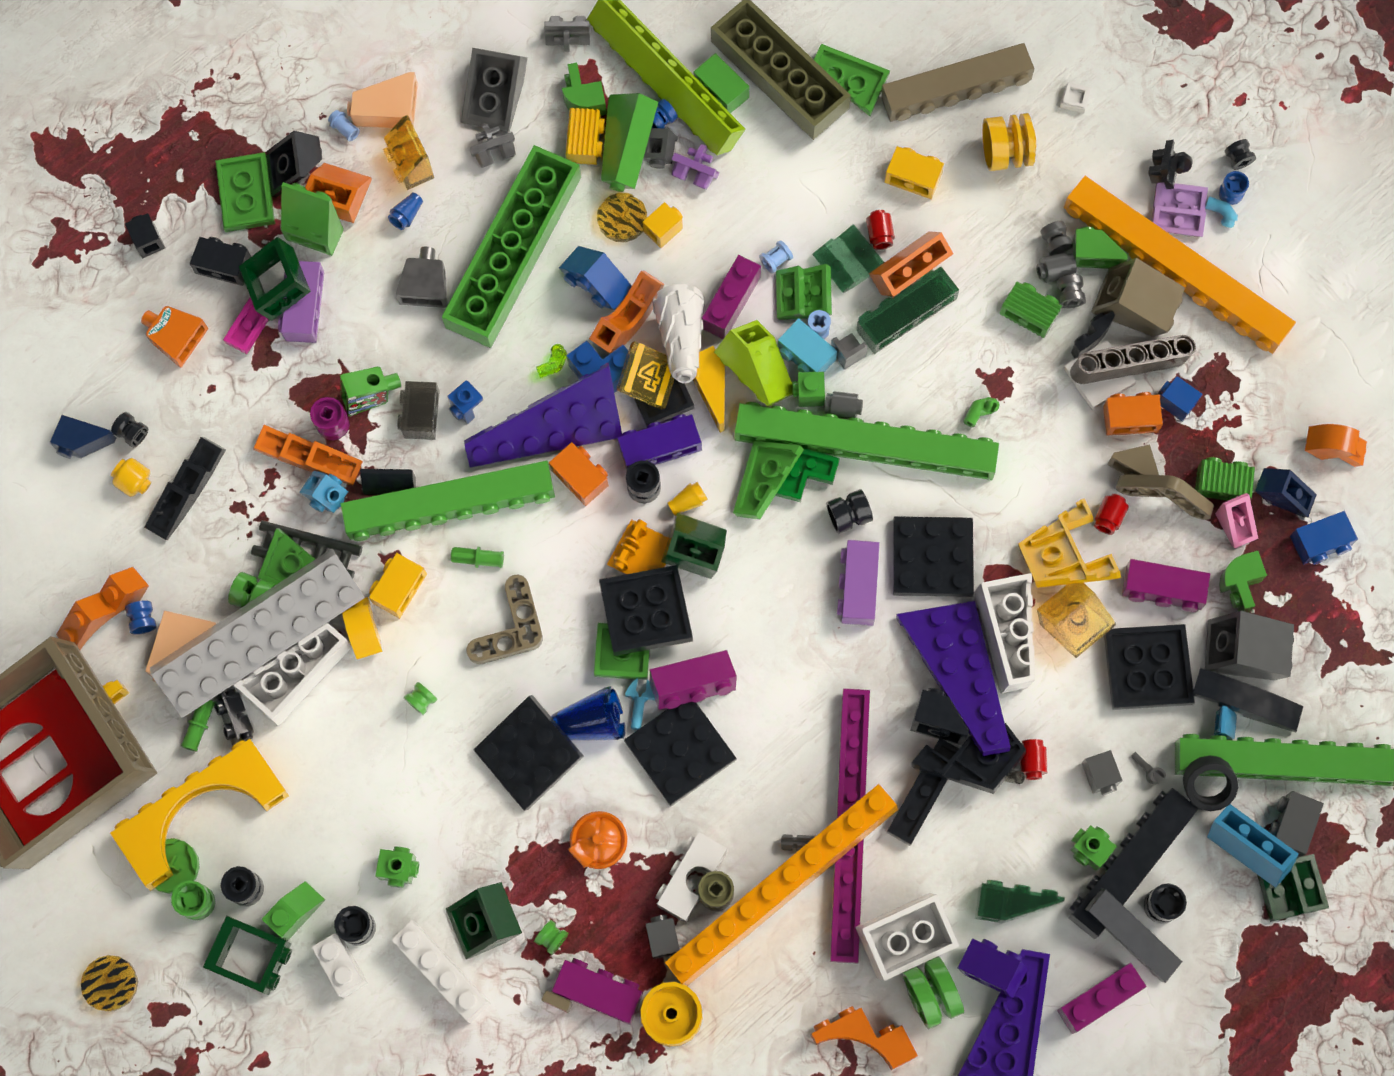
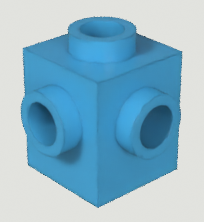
[300,471,348,513]

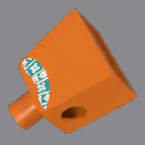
[141,306,208,368]

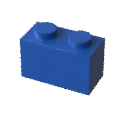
[1290,510,1358,565]

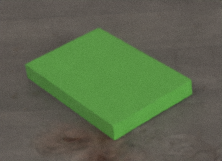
[215,152,275,232]

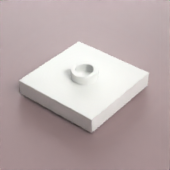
[1063,340,1137,410]

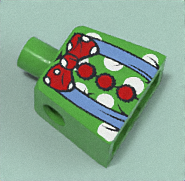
[340,366,401,417]

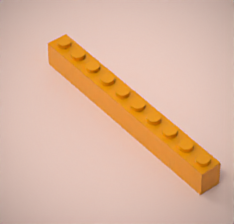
[1064,176,1296,354]
[665,784,898,986]

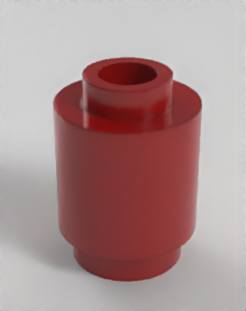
[866,210,895,250]
[1094,494,1129,535]
[1020,739,1048,780]

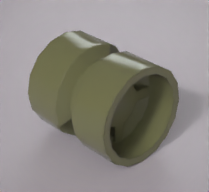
[698,871,734,911]

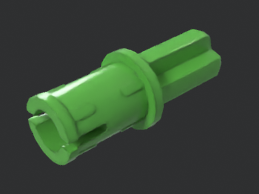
[451,547,504,568]
[181,700,214,752]

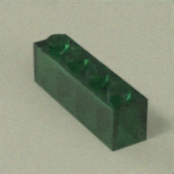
[856,267,959,354]

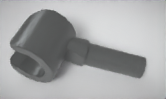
[1131,752,1166,784]

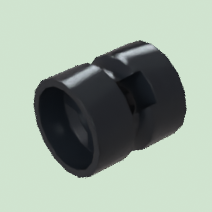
[626,460,661,504]
[826,489,873,534]
[220,866,264,907]
[1144,883,1187,924]
[334,906,376,946]

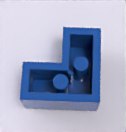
[559,246,632,310]
[566,341,640,393]

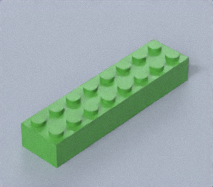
[442,145,581,348]

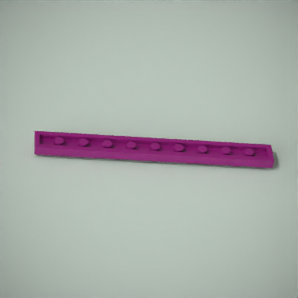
[830,689,870,964]

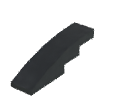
[144,437,226,540]
[1192,668,1304,733]

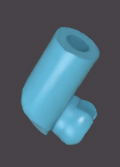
[1205,196,1238,228]

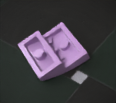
[1152,182,1208,237]

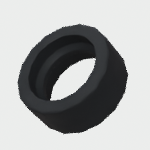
[1183,755,1239,812]

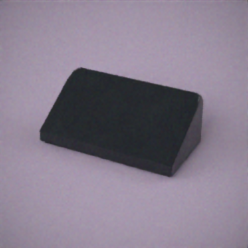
[360,469,416,496]

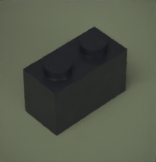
[190,237,251,286]

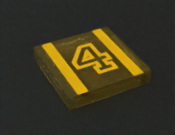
[616,341,675,410]

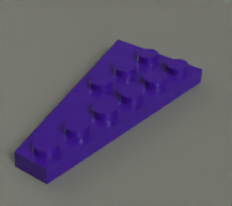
[464,363,622,468]
[896,601,1010,756]
[958,949,1050,1076]

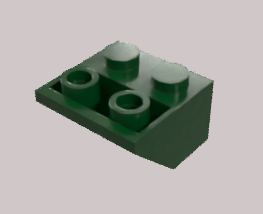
[661,513,727,579]

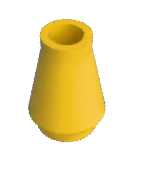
[667,482,708,516]

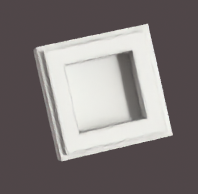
[1060,82,1091,114]

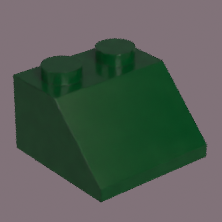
[446,882,522,959]

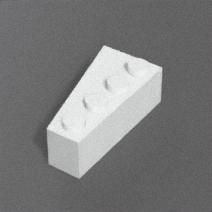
[974,573,1035,693]
[234,623,352,726]

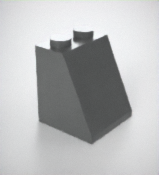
[1205,611,1294,681]

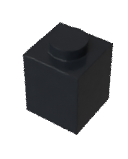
[125,213,165,259]

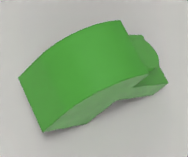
[562,62,607,116]
[1219,551,1267,613]

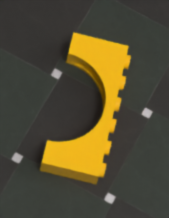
[110,739,289,891]

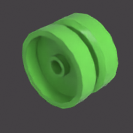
[902,956,964,1029]

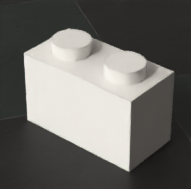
[312,933,368,998]

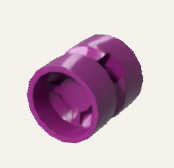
[310,397,350,441]

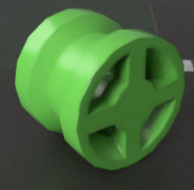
[403,682,438,715]
[534,920,569,955]

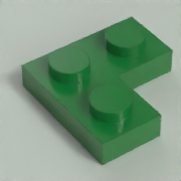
[775,448,840,503]

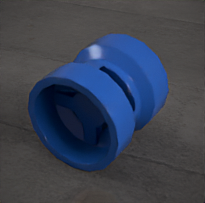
[652,99,678,129]
[1219,171,1249,205]
[125,601,157,635]

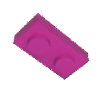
[223,298,269,354]

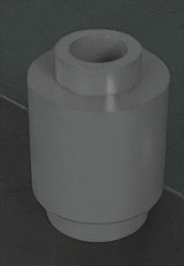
[1036,253,1077,283]
[824,391,863,419]

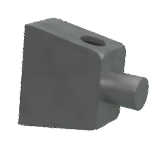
[396,246,448,308]

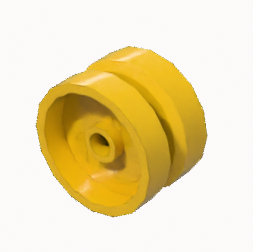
[640,982,703,1047]

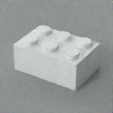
[855,893,959,981]

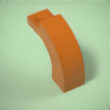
[589,270,665,353]

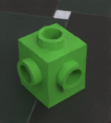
[1070,825,1117,871]
[375,846,419,888]

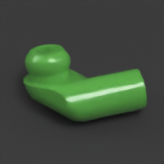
[963,397,1000,427]

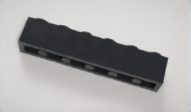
[1068,788,1199,939]

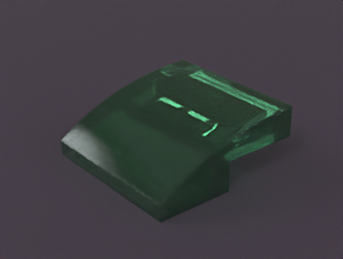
[812,224,885,293]

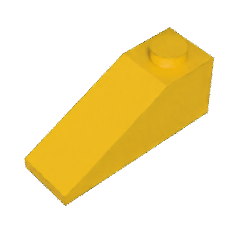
[693,345,725,433]

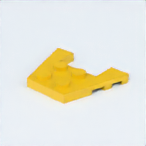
[1018,498,1121,588]

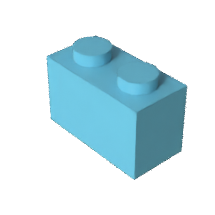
[778,318,837,372]

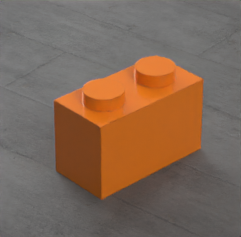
[1103,392,1163,436]
[549,442,609,506]

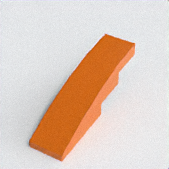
[253,425,363,486]

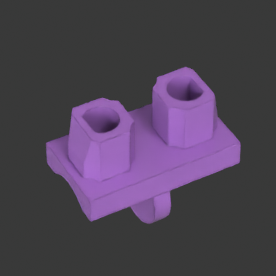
[672,144,720,190]

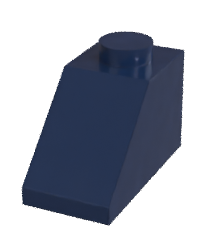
[50,415,116,459]
[1255,468,1317,518]

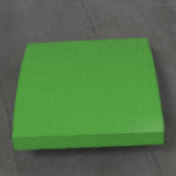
[776,264,832,320]

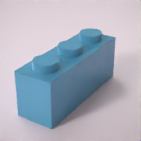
[1207,804,1299,888]

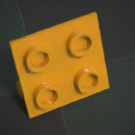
[607,519,669,574]

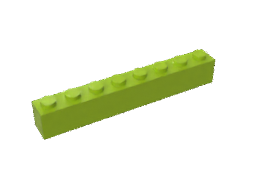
[586,0,746,155]

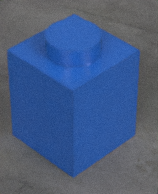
[1158,376,1203,422]

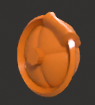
[568,811,627,869]

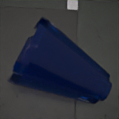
[551,686,625,740]

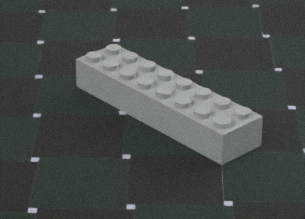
[150,549,365,718]

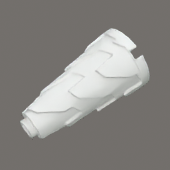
[653,284,705,383]

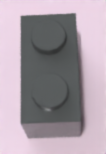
[1268,791,1324,857]

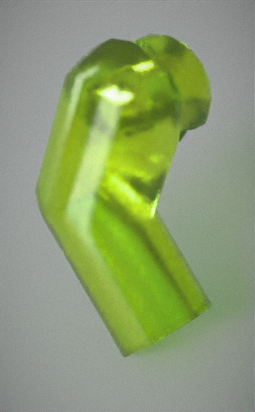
[536,344,567,379]

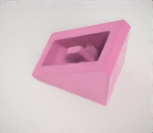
[1215,493,1258,549]

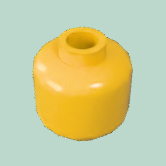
[110,458,152,497]

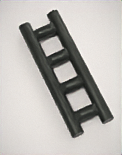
[251,520,363,579]

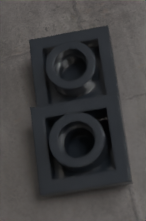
[1071,311,1115,359]

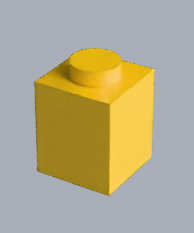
[643,202,683,248]

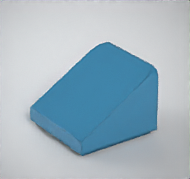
[1214,706,1237,740]

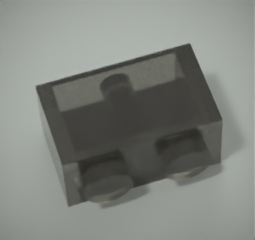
[397,381,440,440]

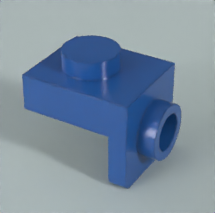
[447,380,483,424]

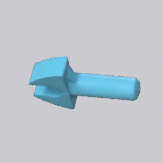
[625,678,655,730]

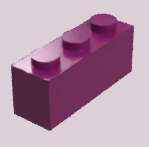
[702,254,761,339]
[1122,559,1210,612]
[649,650,737,710]
[552,958,643,1025]
[1057,963,1147,1034]

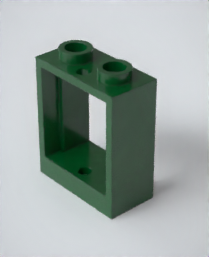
[239,237,311,321]
[203,915,292,995]

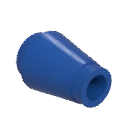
[388,192,423,230]

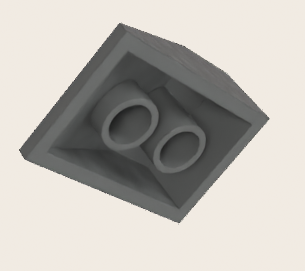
[461,48,528,132]

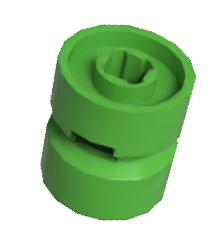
[228,572,276,608]
[171,880,216,920]

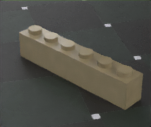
[881,43,1035,122]

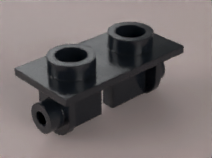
[214,688,254,746]

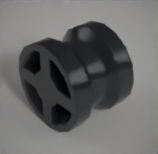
[1225,139,1256,170]

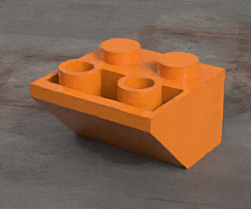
[305,163,372,223]

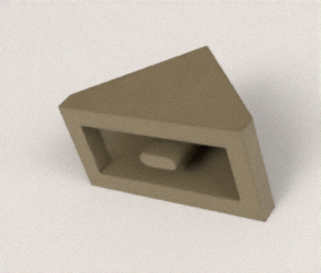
[1107,444,1159,475]

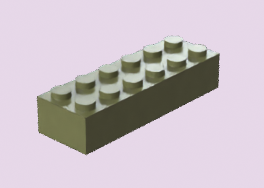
[711,0,851,140]

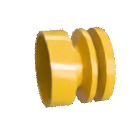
[982,113,1036,171]

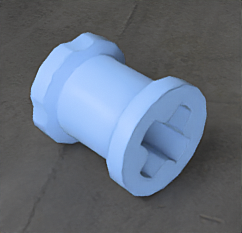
[759,240,793,274]
[808,310,831,339]

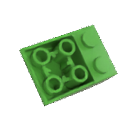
[281,182,344,256]

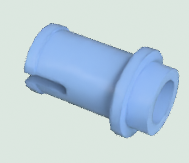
[328,110,360,142]

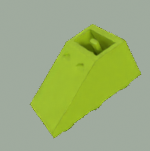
[714,320,793,406]

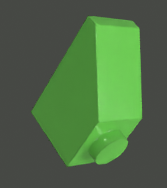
[1072,227,1128,269]
[262,881,325,941]

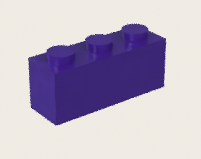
[617,414,702,470]

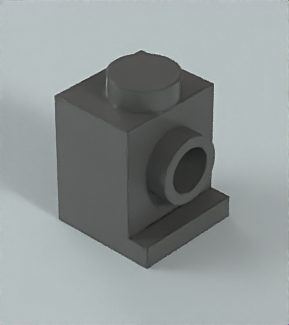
[643,128,678,169]

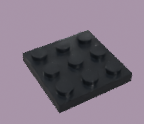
[893,516,974,597]
[599,565,693,656]
[1103,624,1195,710]
[473,695,584,811]
[624,702,737,807]

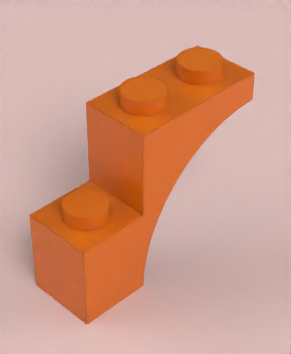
[56,567,149,650]
[811,1006,918,1070]

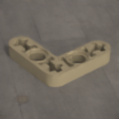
[1116,475,1214,520]
[466,574,543,664]

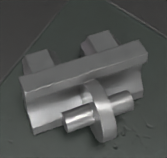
[544,16,590,52]
[470,123,516,168]

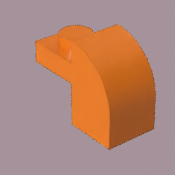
[1305,424,1367,467]

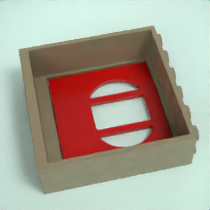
[0,636,157,869]

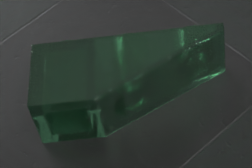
[975,880,1065,924]

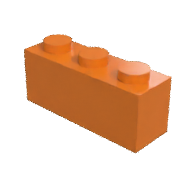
[869,231,953,297]

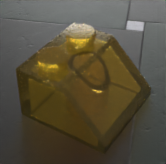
[383,115,434,190]
[1037,583,1116,658]

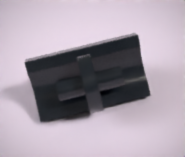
[1148,139,1193,190]

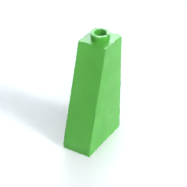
[601,93,658,192]

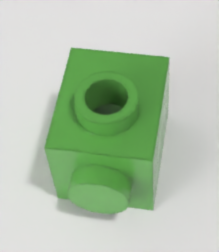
[793,372,825,407]

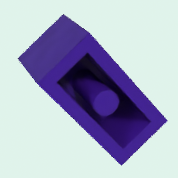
[957,938,1028,998]

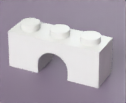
[655,832,727,923]

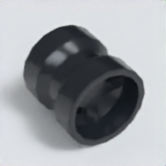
[111,412,149,448]

